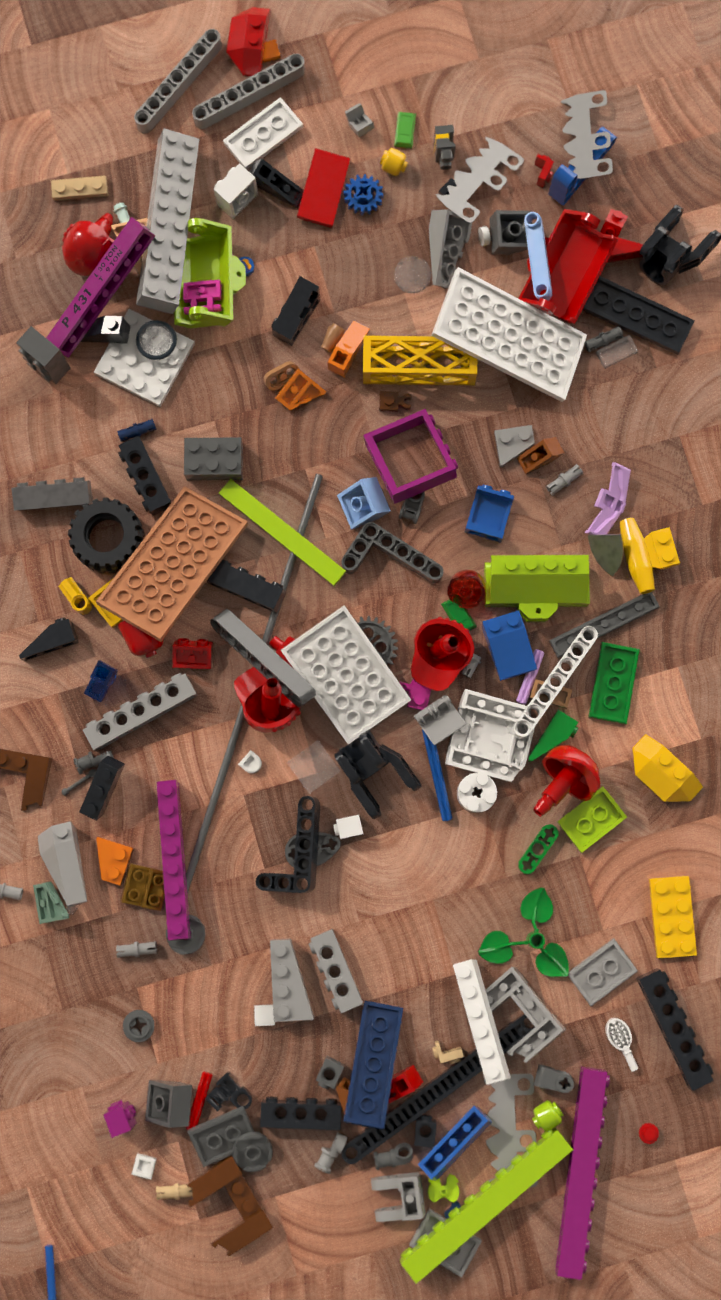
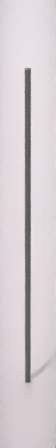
[186,474,323,894]

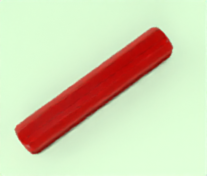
[185,1071,213,1130]

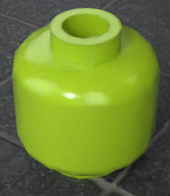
[532,1100,563,1131]

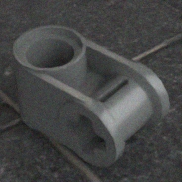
[398,492,425,524]
[534,1064,574,1093]

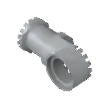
[314,1132,348,1174]

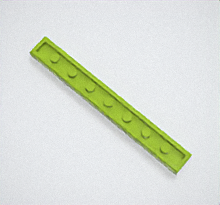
[219,479,346,587]

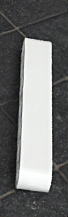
[512,626,598,739]

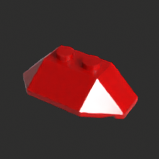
[226,7,270,77]

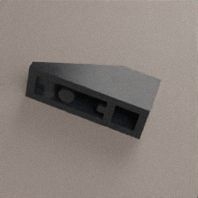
[249,159,304,208]
[80,316,131,344]
[19,618,79,661]

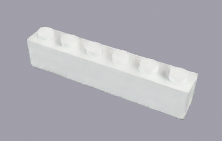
[453,959,511,1085]

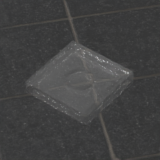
[287,740,341,794]

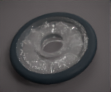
[136,320,177,360]

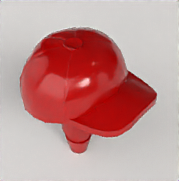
[62,213,115,276]
[411,616,475,691]
[234,666,301,733]
[533,745,601,817]

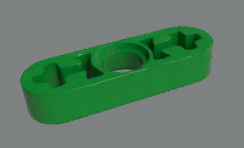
[518,824,558,874]

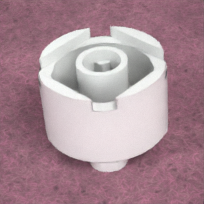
[457,773,497,813]

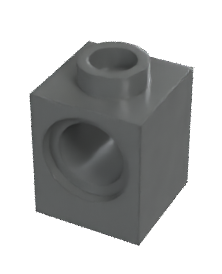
[316,1056,345,1090]

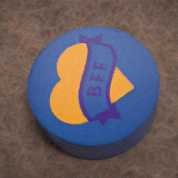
[239,257,255,277]

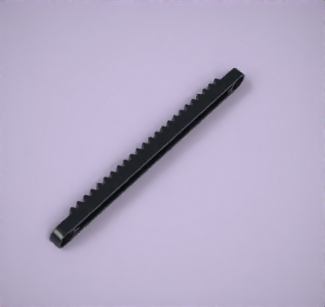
[342,1014,535,1164]

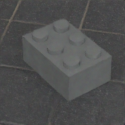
[16,326,71,384]
[184,437,243,480]

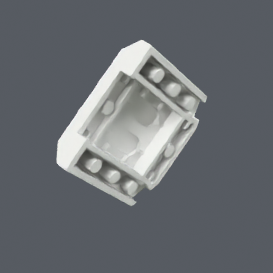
[445,689,534,782]

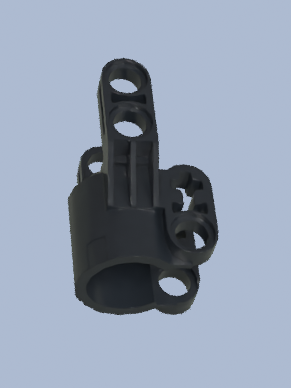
[639,205,721,286]
[334,730,422,820]

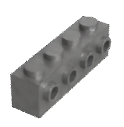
[11,477,93,511]

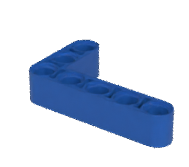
[548,126,617,206]

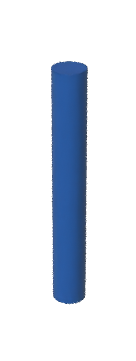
[45,1244,56,1300]

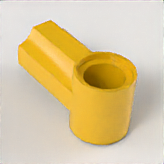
[58,577,92,615]

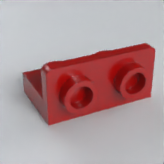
[172,638,213,669]

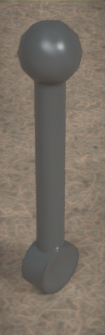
[61,769,96,796]

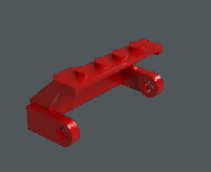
[518,209,618,324]

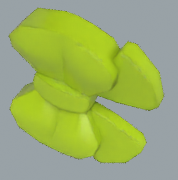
[428,1174,459,1203]

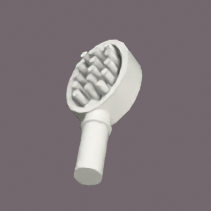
[605,1018,639,1071]

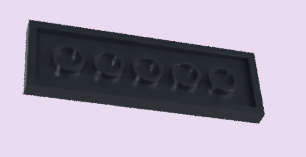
[583,276,695,355]

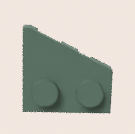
[33,882,69,924]

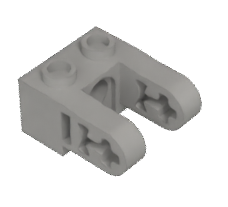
[371,1172,426,1222]

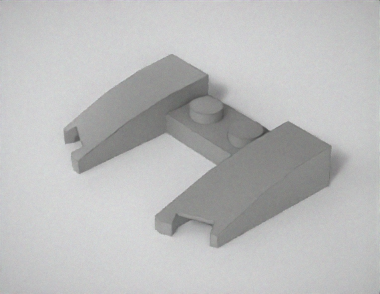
[486,967,566,1063]

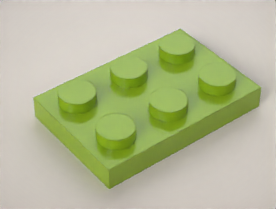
[557,786,627,853]

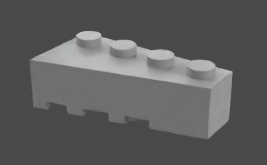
[270,938,315,1022]

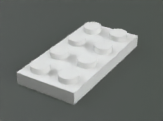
[223,97,303,170]

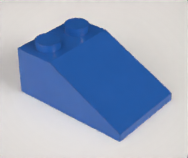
[482,610,537,681]

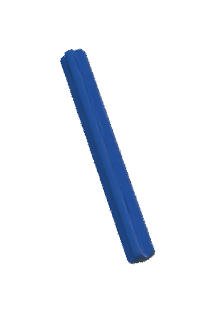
[422,729,452,821]

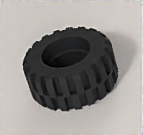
[68,498,144,574]

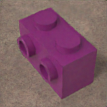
[103,1100,137,1138]

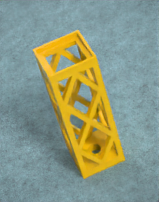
[363,336,477,385]

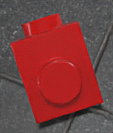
[534,154,554,188]
[600,209,628,237]

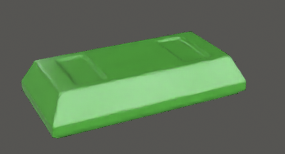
[394,112,416,149]

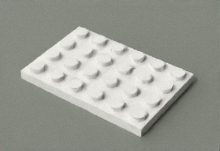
[281,605,411,744]

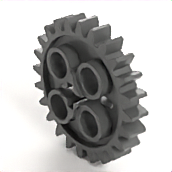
[355,616,398,665]

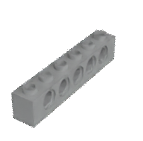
[83,673,198,751]

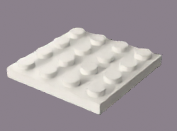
[94,309,195,407]

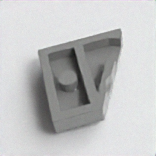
[494,425,535,467]

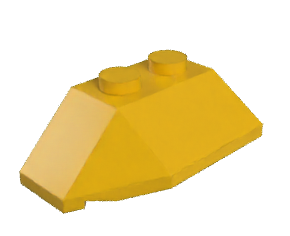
[632,734,703,802]

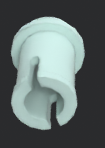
[113,203,130,223]

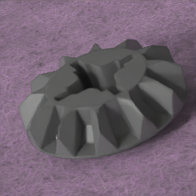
[123,1010,155,1042]

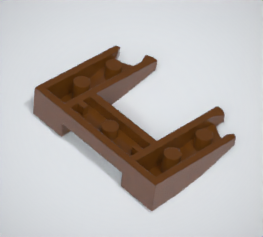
[0,749,52,811]
[187,1156,273,1257]

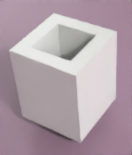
[333,815,363,839]

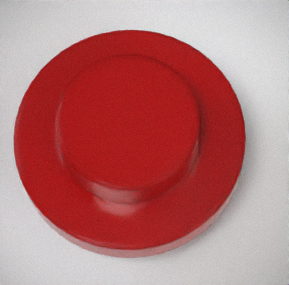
[639,1123,659,1144]

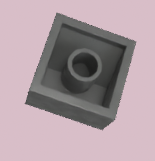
[489,210,532,255]
[145,1080,192,1128]

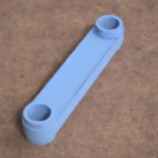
[524,212,552,301]

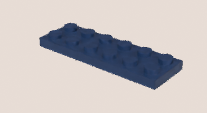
[343,1001,403,1130]

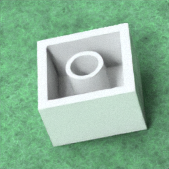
[214,163,258,219]

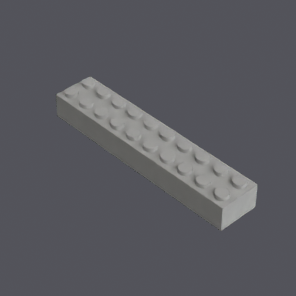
[136,128,199,314]

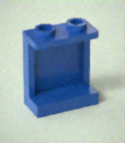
[465,485,514,543]

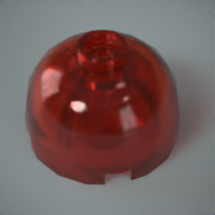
[447,569,486,609]

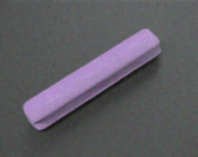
[516,649,544,704]

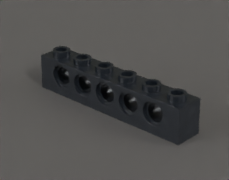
[636,968,714,1091]

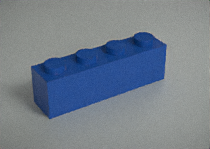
[418,1106,492,1181]

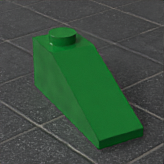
[527,710,578,762]

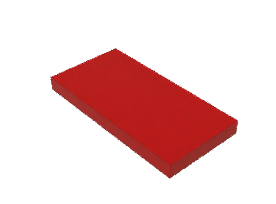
[297,148,350,228]

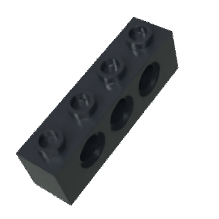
[118,436,172,516]
[260,1096,342,1130]

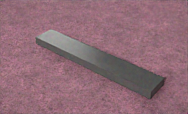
[549,592,660,658]

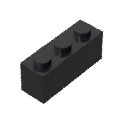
[79,756,125,821]

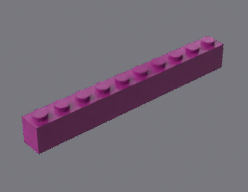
[555,1066,610,1280]

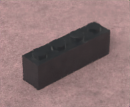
[207,559,286,613]

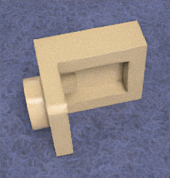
[432,1041,464,1064]

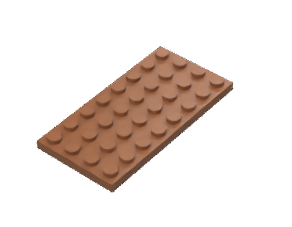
[96,486,248,642]

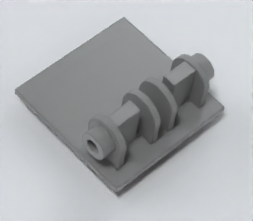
[414,695,466,746]

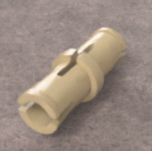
[156,1183,193,1200]

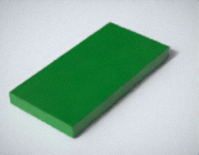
[588,642,640,725]

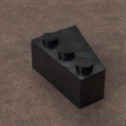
[271,276,320,346]

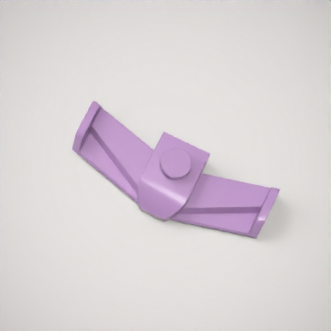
[585,462,631,535]

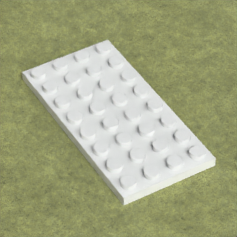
[431,267,587,402]

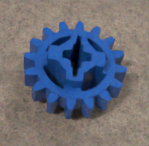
[344,174,384,215]

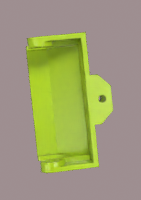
[174,218,246,328]
[484,555,590,622]

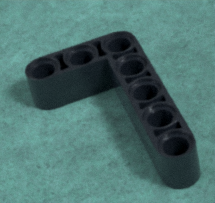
[255,796,320,893]

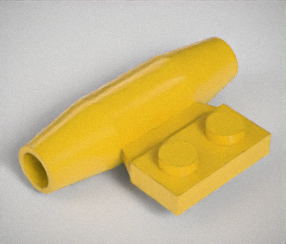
[619,518,680,594]

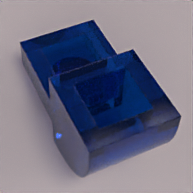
[84,660,118,702]

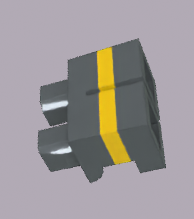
[433,125,456,170]

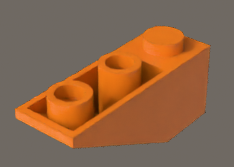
[327,321,370,377]

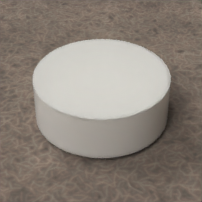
[478,226,491,246]

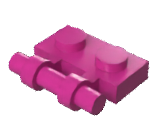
[183,280,222,315]

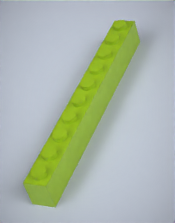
[399,1128,573,1284]

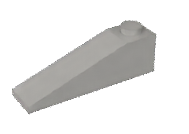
[429,210,472,289]
[38,821,88,907]

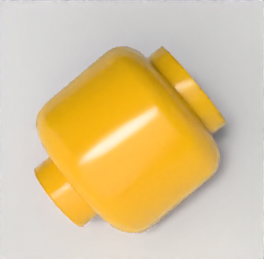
[380,148,408,176]

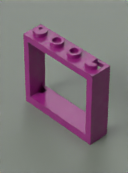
[363,409,458,504]

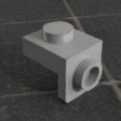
[345,103,374,137]

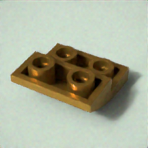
[120,863,165,911]

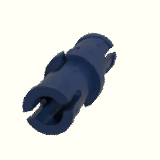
[117,418,157,442]

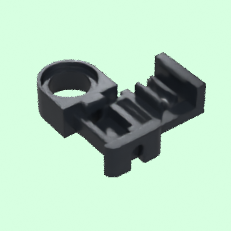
[205,1071,252,1112]

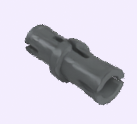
[584,327,623,352]

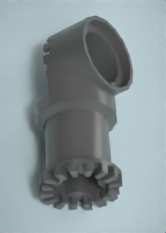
[73,751,115,775]
[373,1143,413,1171]

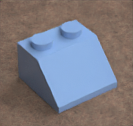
[337,477,391,529]

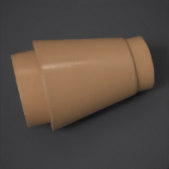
[321,323,345,353]

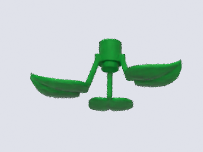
[478,887,569,977]

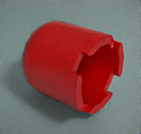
[118,621,164,658]

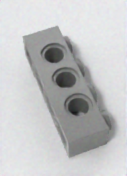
[309,929,363,1013]

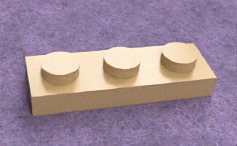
[51,176,108,201]

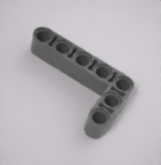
[341,522,444,583]

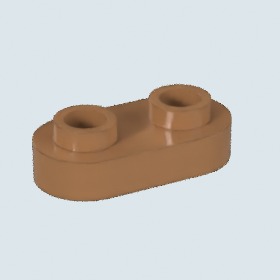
[264,361,299,391]

